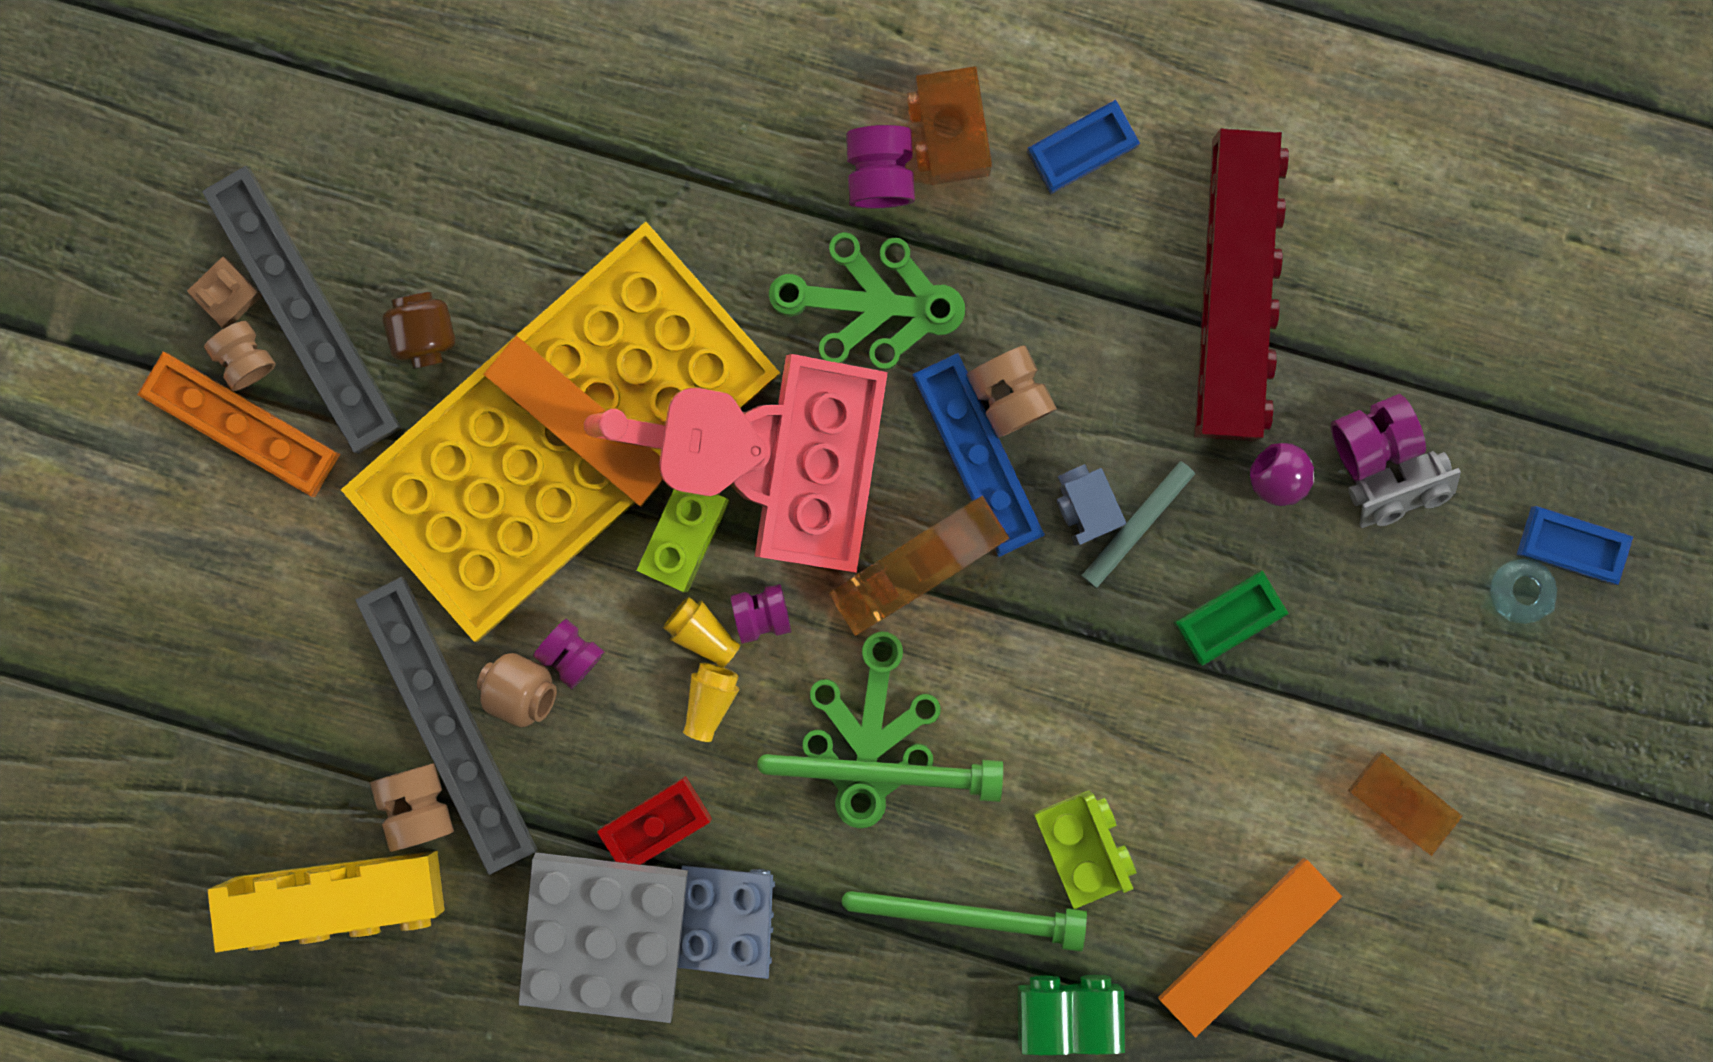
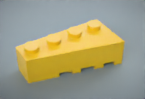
[207,850,445,953]

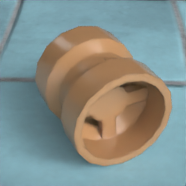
[204,321,276,391]

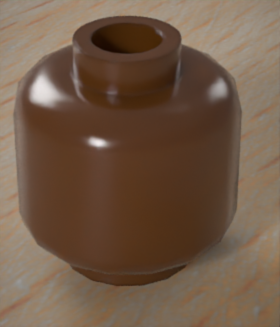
[383,292,455,369]

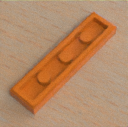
[483,335,664,507]
[137,351,341,497]
[1158,858,1342,1038]

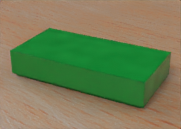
[1174,570,1289,666]

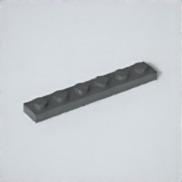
[202,166,402,454]
[355,577,538,875]

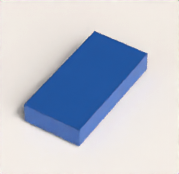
[1027,100,1140,195]
[1516,506,1633,585]

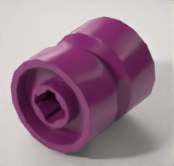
[846,125,915,209]
[1331,393,1426,481]

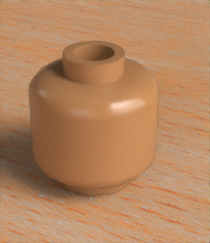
[477,653,557,728]

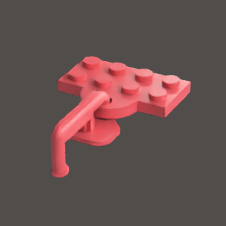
[584,354,888,573]

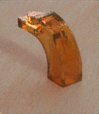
[828,495,1010,636]

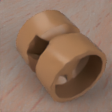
[966,345,1057,438]
[369,763,454,852]

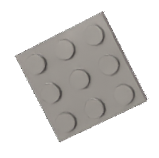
[519,853,688,1023]

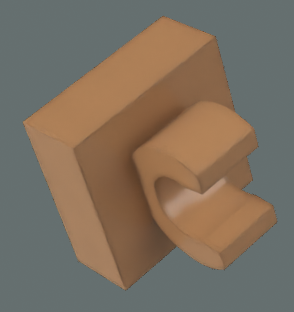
[187,257,262,328]

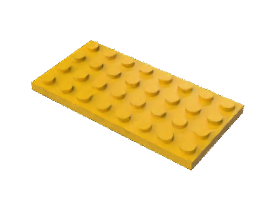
[341,222,781,642]

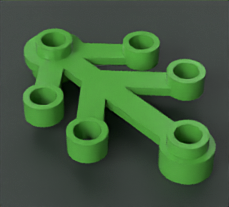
[769,232,965,370]
[803,631,941,828]

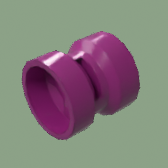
[731,584,792,644]
[533,618,605,690]

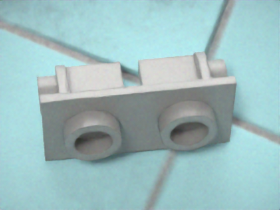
[1348,451,1461,528]

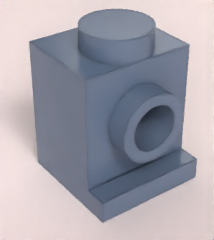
[1056,464,1127,546]

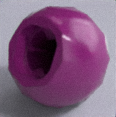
[1250,443,1314,506]

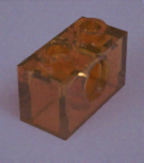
[907,66,992,185]

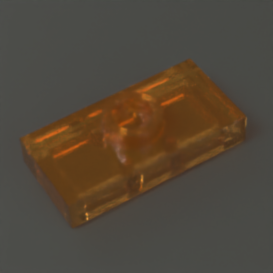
[1348,751,1463,856]

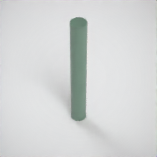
[1081,461,1195,589]

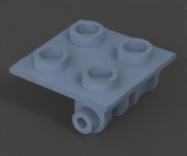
[678,865,775,979]

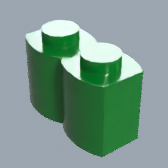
[1018,975,1125,1055]

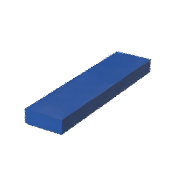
[912,353,1045,557]

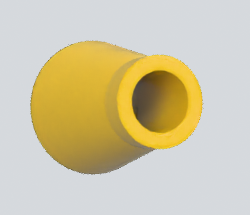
[663,596,741,668]
[683,663,740,742]

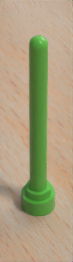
[757,754,1003,802]
[842,891,1087,952]

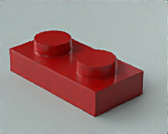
[597,776,712,865]

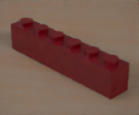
[1194,128,1289,441]

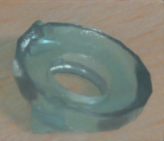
[1490,558,1557,624]

